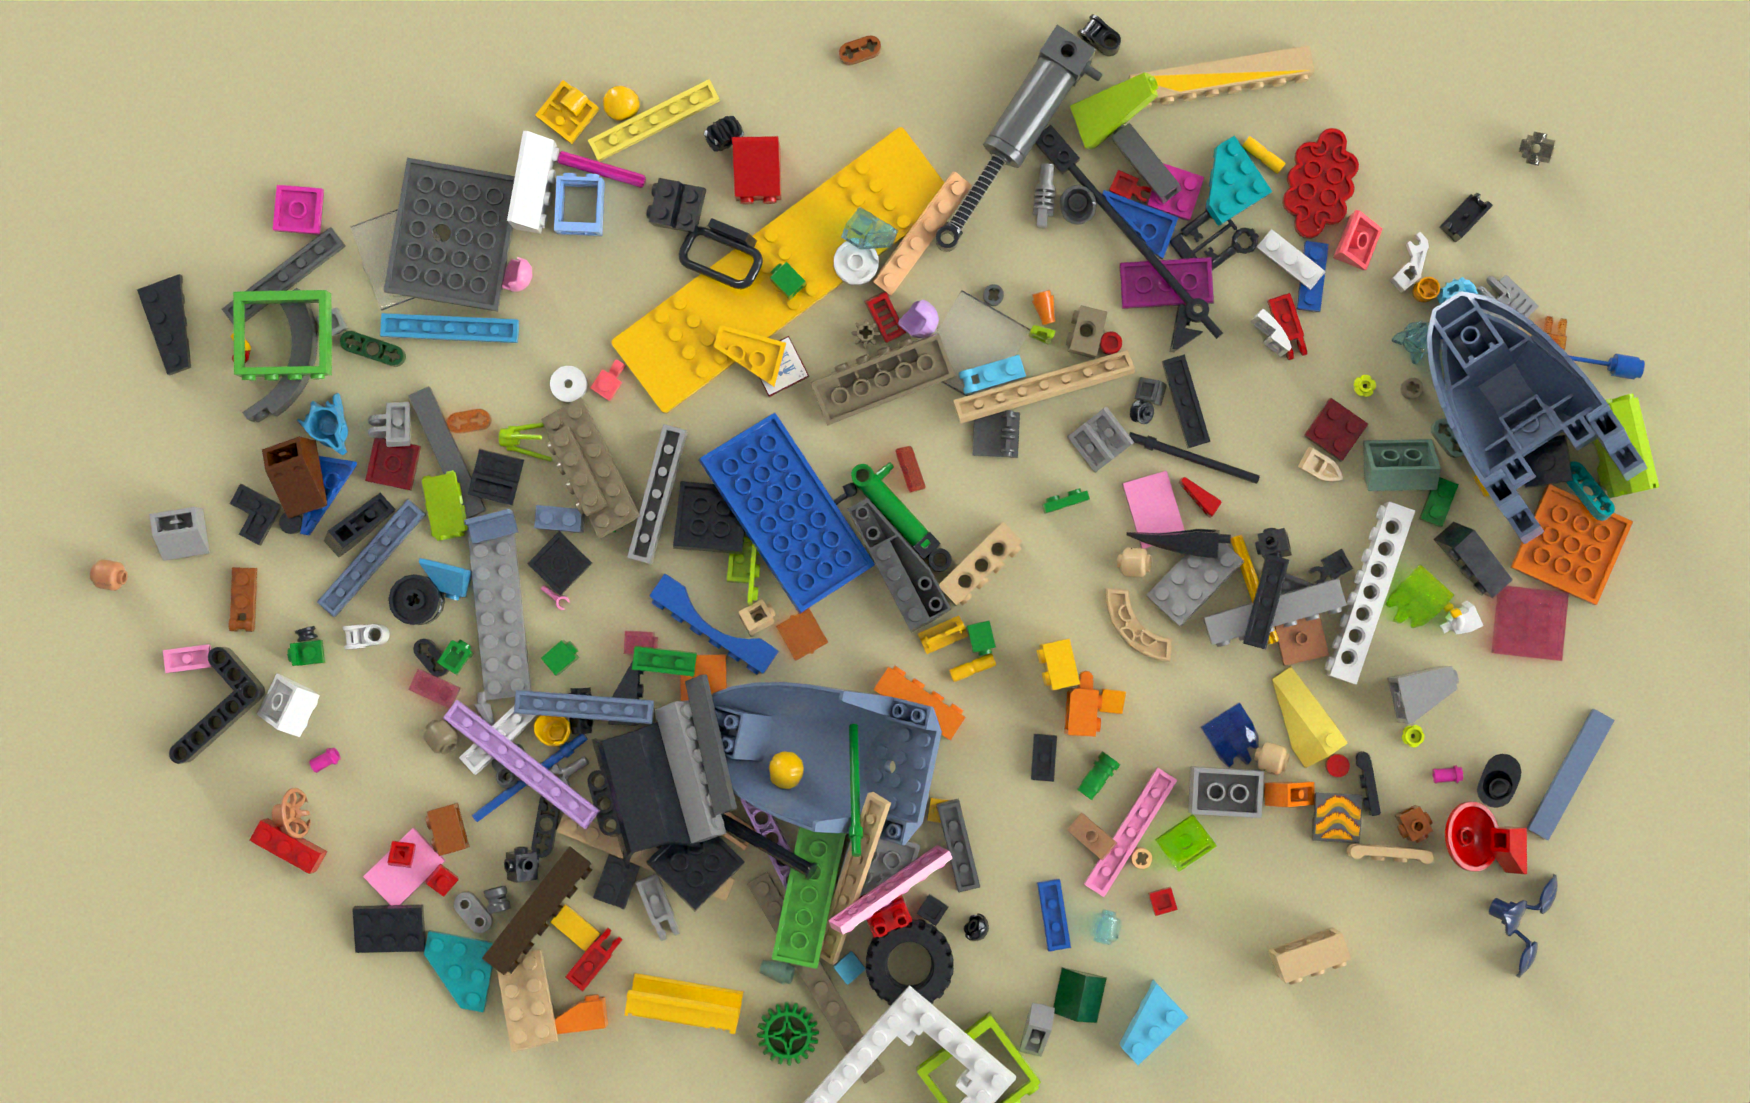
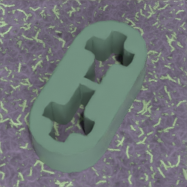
[1431,418,1464,458]

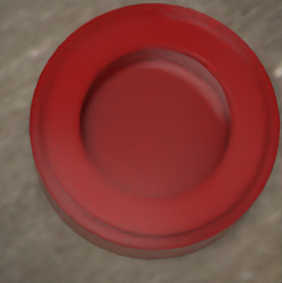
[1099,331,1122,355]
[1325,754,1350,777]

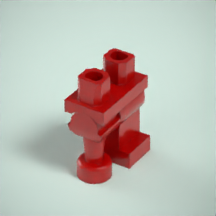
[859,893,913,938]

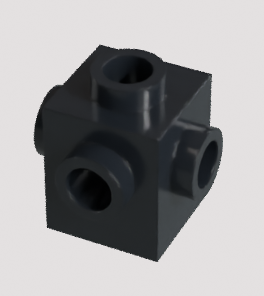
[1255,528,1292,560]
[504,847,539,883]

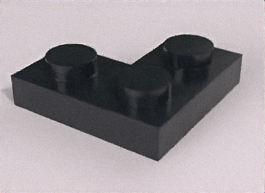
[229,484,282,546]

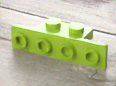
[727,537,761,606]

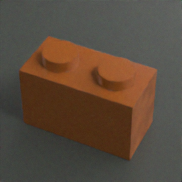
[425,803,470,856]

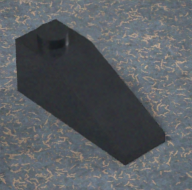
[324,492,396,558]

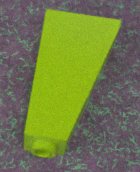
[1070,72,1158,150]

